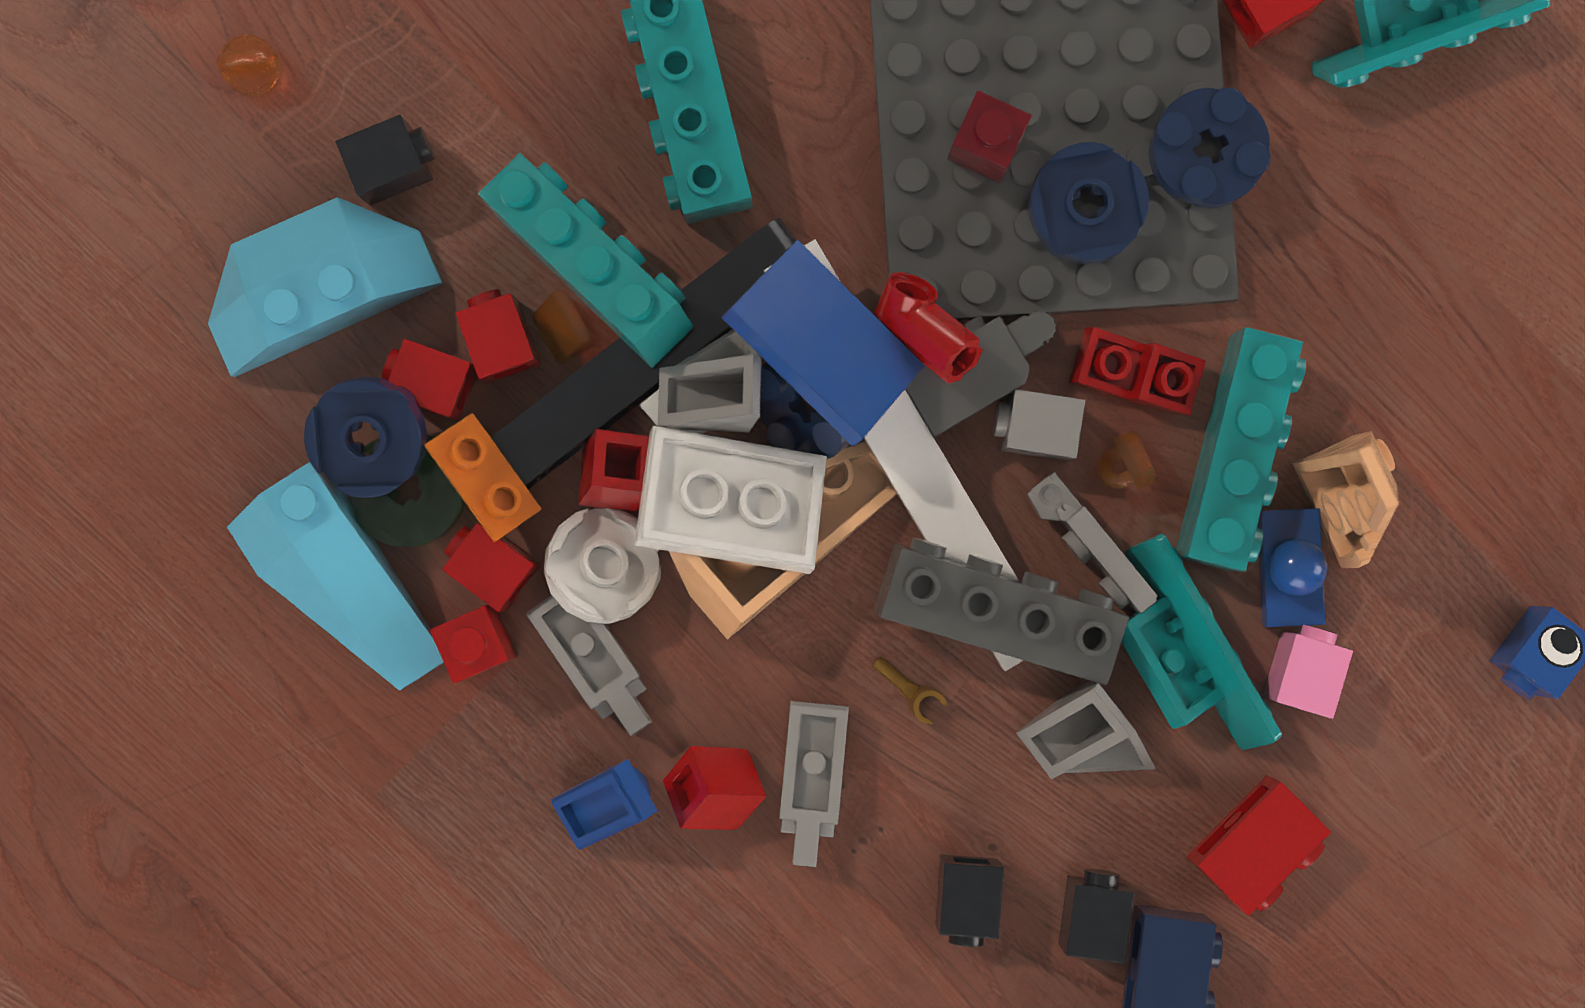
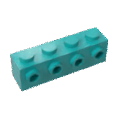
[620,0,753,225]
[478,153,694,368]
[1176,327,1306,572]

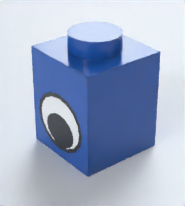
[1489,606,1585,700]

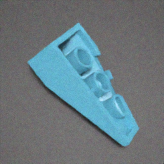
[227,462,444,690]

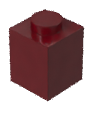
[947,90,1032,183]

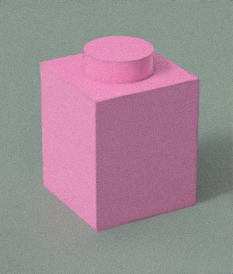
[1262,625,1353,719]

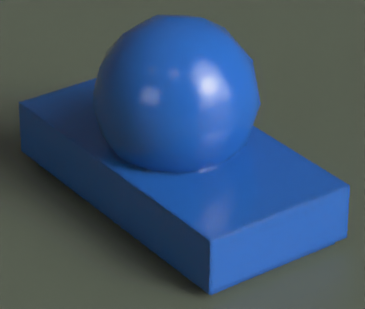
[1257,508,1328,627]
[551,759,658,850]

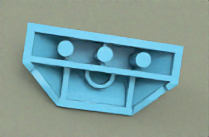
[208,197,443,377]

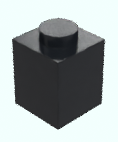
[335,114,435,206]
[935,854,1004,947]
[1058,869,1135,964]

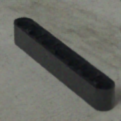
[491,218,797,490]

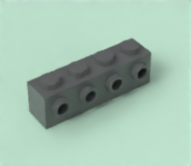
[874,537,1129,685]

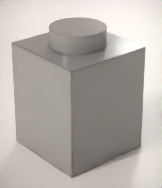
[993,389,1085,461]

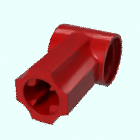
[873,272,983,384]

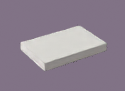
[634,426,827,574]

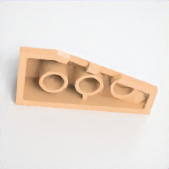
[669,441,897,640]

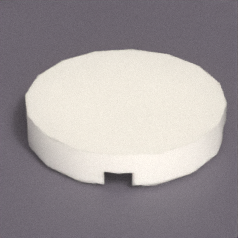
[544,508,661,624]

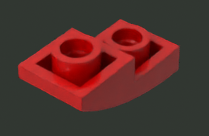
[1069,327,1206,416]

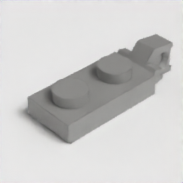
[1026,473,1157,613]
[526,595,652,736]
[779,701,849,867]

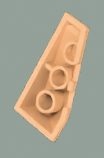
[1293,431,1398,568]

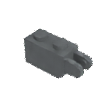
[905,310,1057,438]

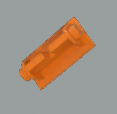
[424,413,542,543]

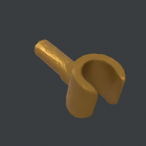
[872,656,947,724]

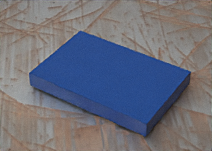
[722,239,925,446]

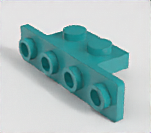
[1310,0,1551,88]
[1121,533,1282,750]

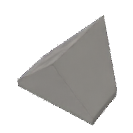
[658,329,761,433]
[1016,679,1157,779]

